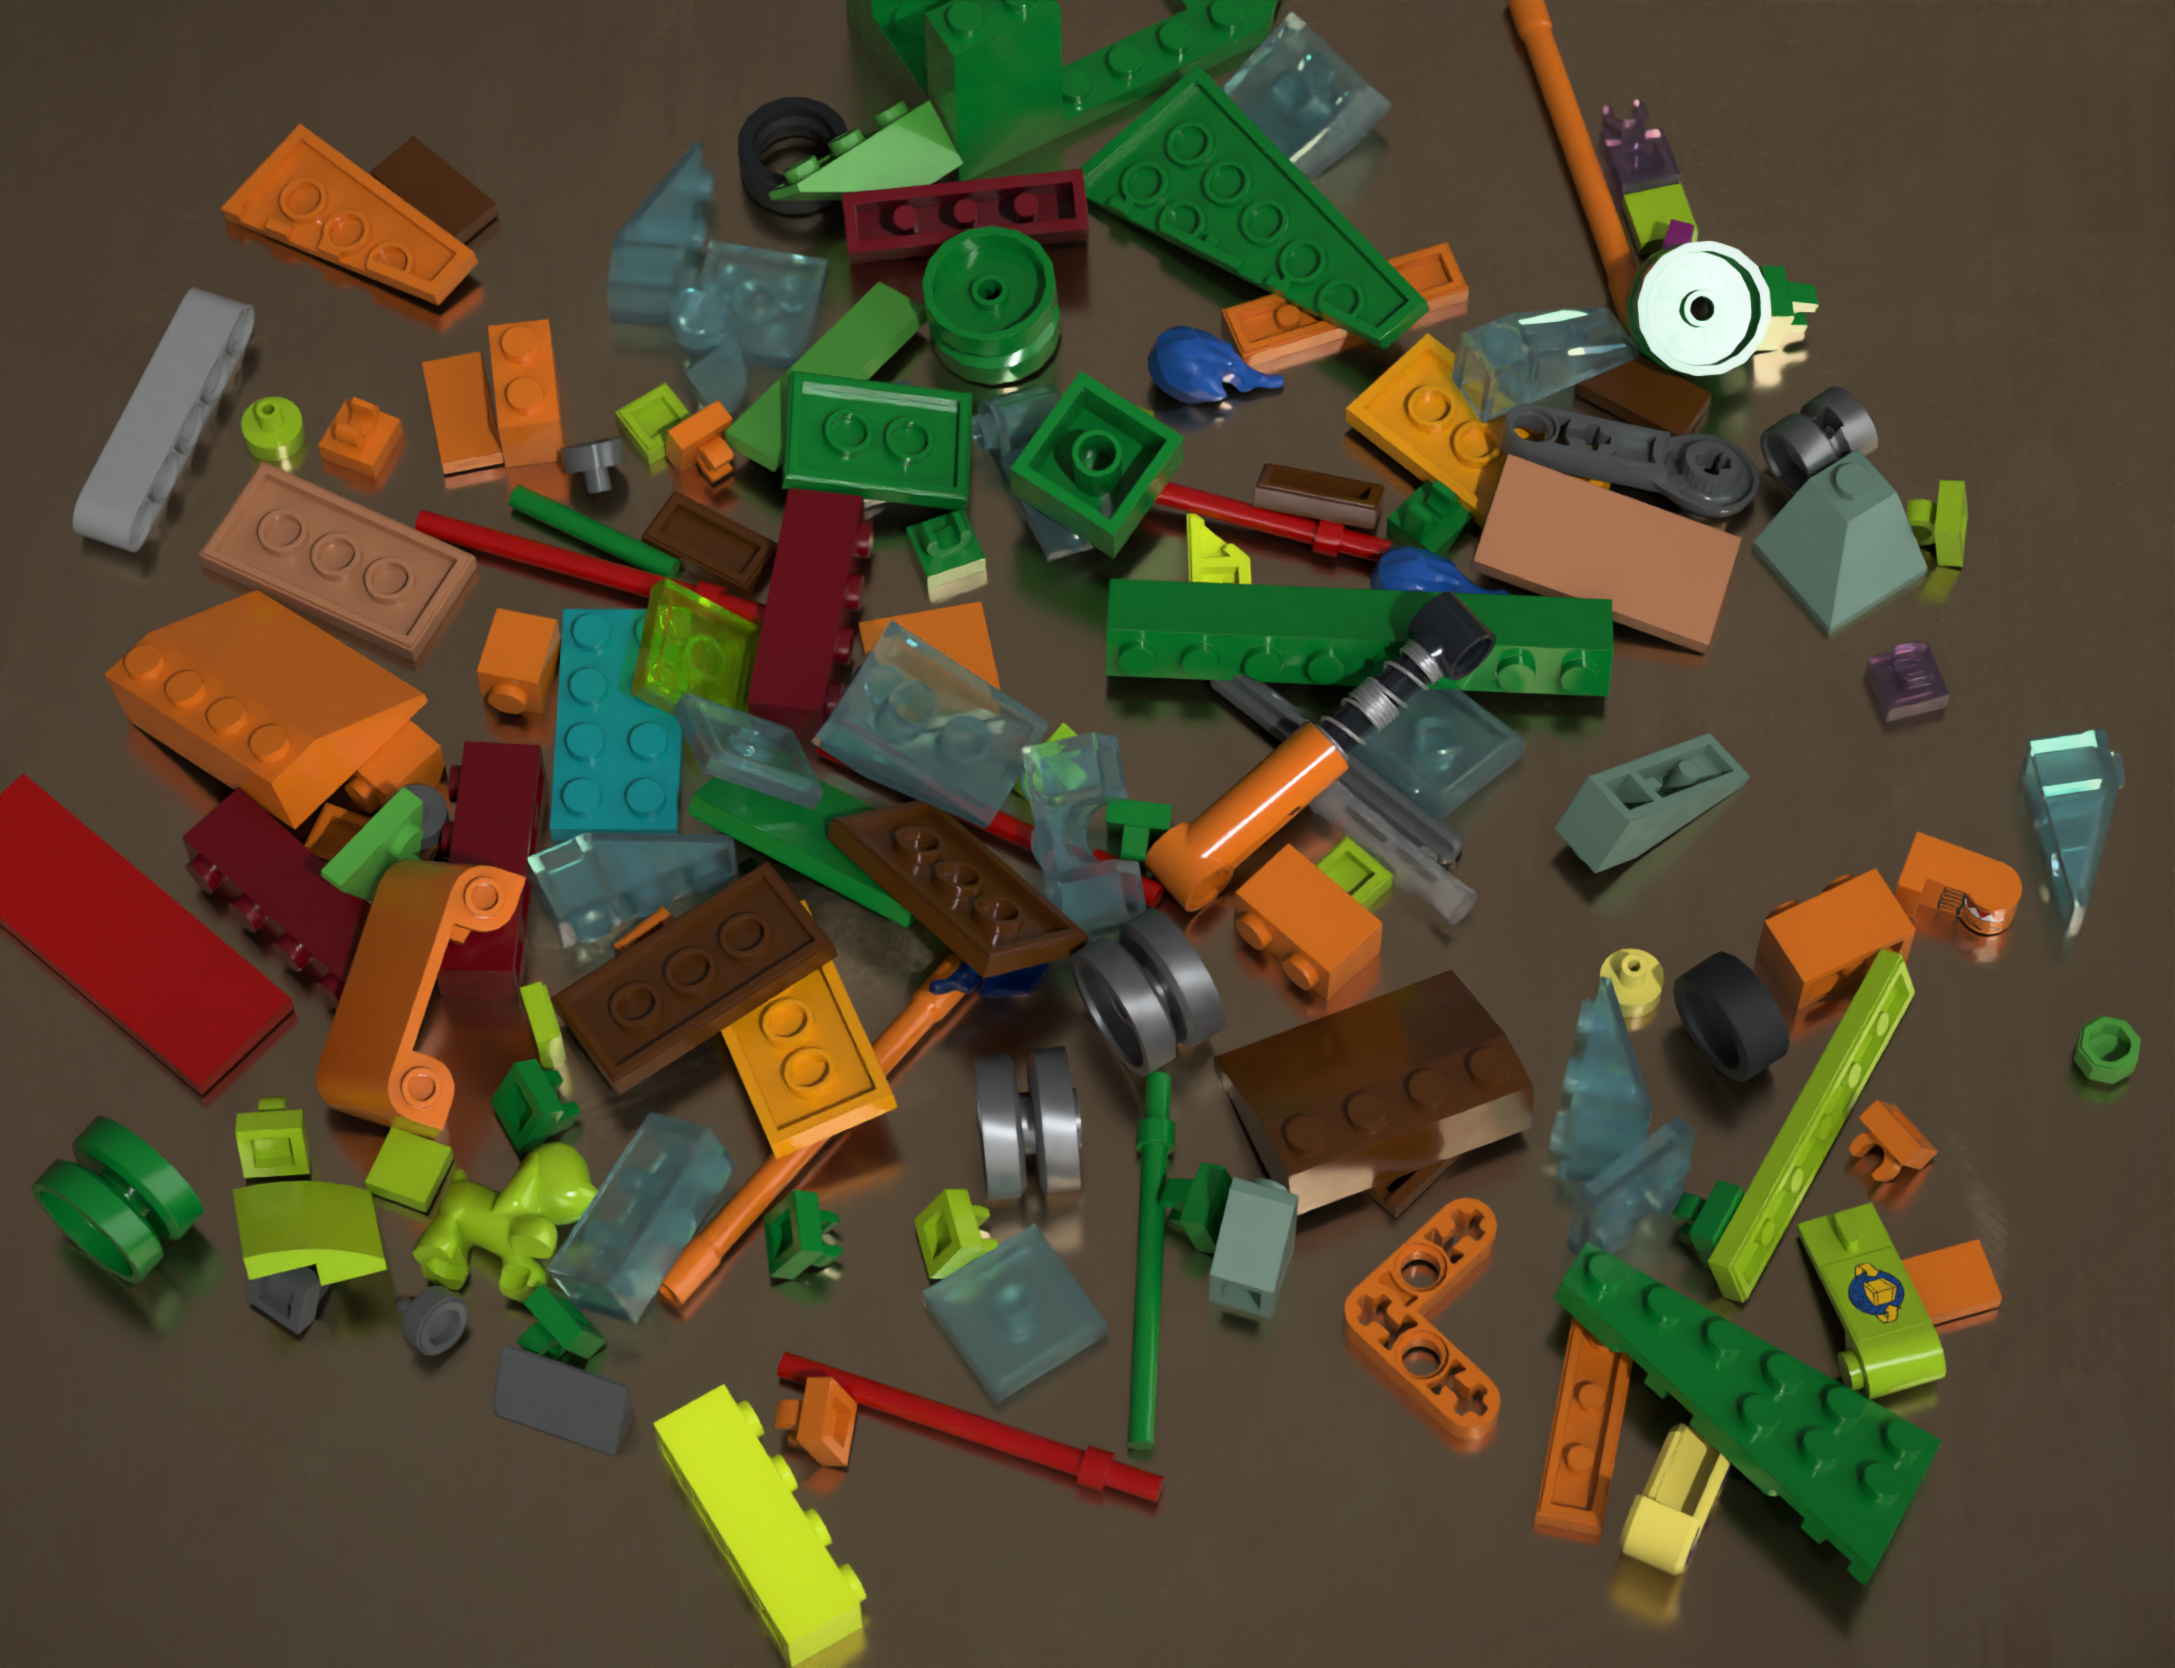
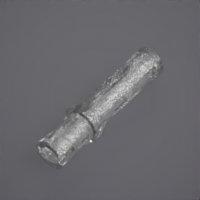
[1309,779,1477,925]

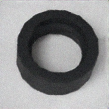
[738,97,848,214]
[1673,951,1790,1082]

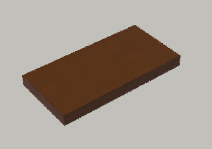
[827,797,1088,978]
[550,861,838,1096]

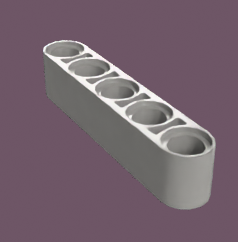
[72,287,255,552]

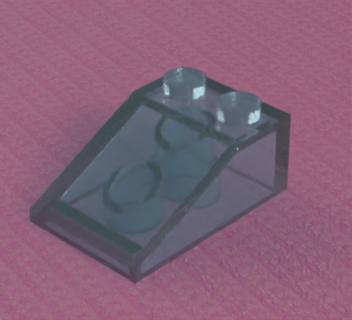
[1221,11,1393,180]
[811,620,1051,828]

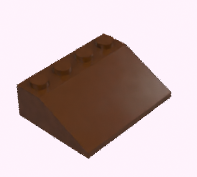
[1214,970,1533,1215]

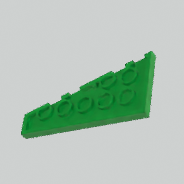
[1079,65,1430,350]
[1554,1241,1943,1587]

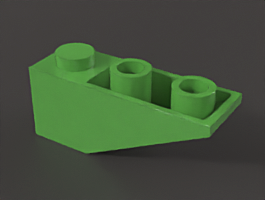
[768,99,963,201]

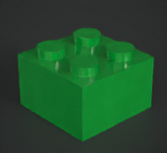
[1010,370,1184,559]

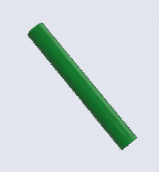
[509,484,681,579]

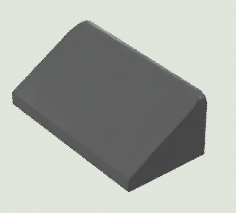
[493,1345,634,1455]

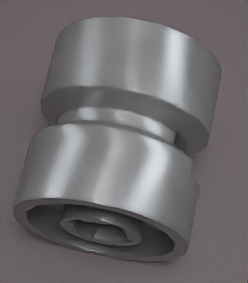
[1760,386,1878,495]

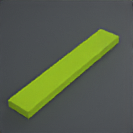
[1708,948,1915,1303]

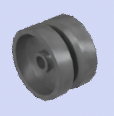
[1070,907,1225,1077]
[973,1046,1083,1201]

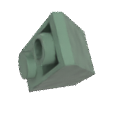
[1208,1177,1298,1319]

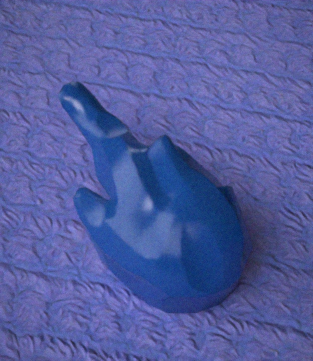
[1148,326,1285,404]
[1370,546,1509,595]

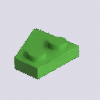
[321,786,424,902]

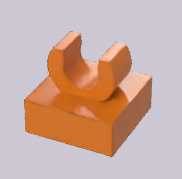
[318,397,403,479]
[665,400,735,484]
[1849,1099,1939,1182]
[774,1377,858,1466]

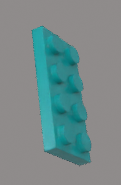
[550,609,689,841]

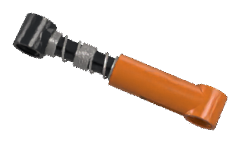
[1144,591,1497,912]

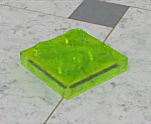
[630,578,762,745]

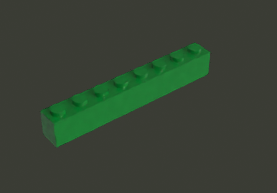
[1105,578,1614,697]

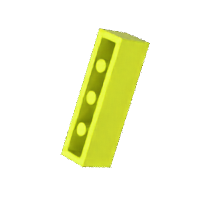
[653,1384,866,1668]

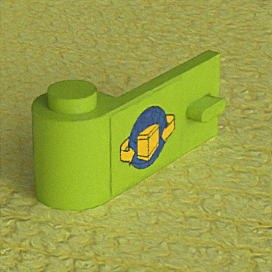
[1797,1202,1946,1400]

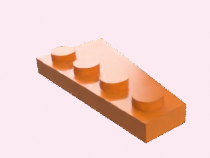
[220,124,478,306]

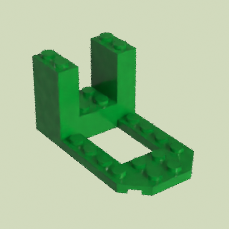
[846,0,1278,181]

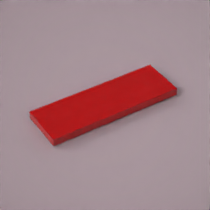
[0,773,294,1096]

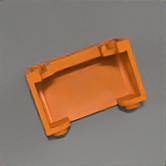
[315,859,526,1140]

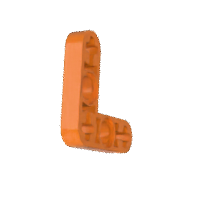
[1343,1197,1501,1440]

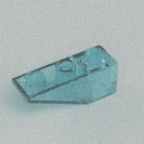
[606,143,716,327]
[527,832,738,948]
[1549,977,1653,1194]

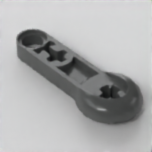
[1498,404,1760,518]

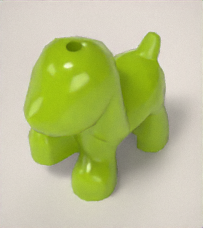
[412,1141,600,1303]

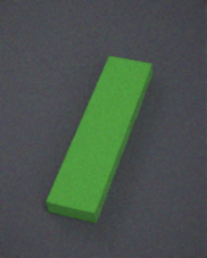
[724,282,928,472]

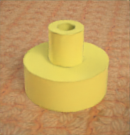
[1598,948,1665,1018]

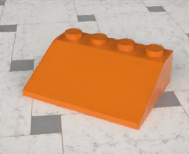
[104,590,428,829]

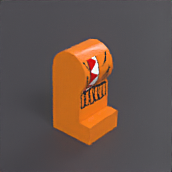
[1894,831,2022,935]

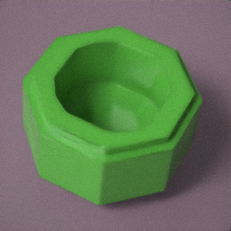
[2074,1015,2141,1084]

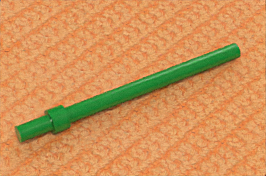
[1127,1071,1176,1450]

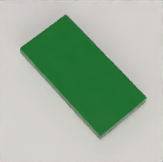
[687,746,917,927]

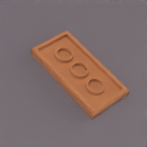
[1469,454,1742,653]
[198,461,477,663]

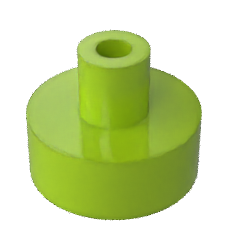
[241,397,305,461]

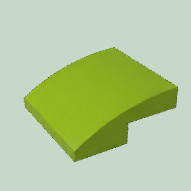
[232,1181,387,1286]

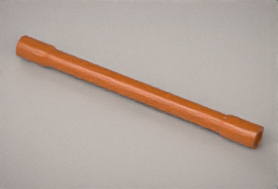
[1506,0,1638,333]
[652,954,978,1307]

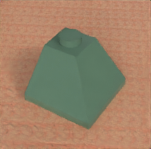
[1752,449,1928,635]

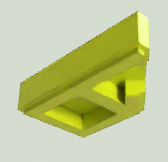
[1186,514,1251,584]

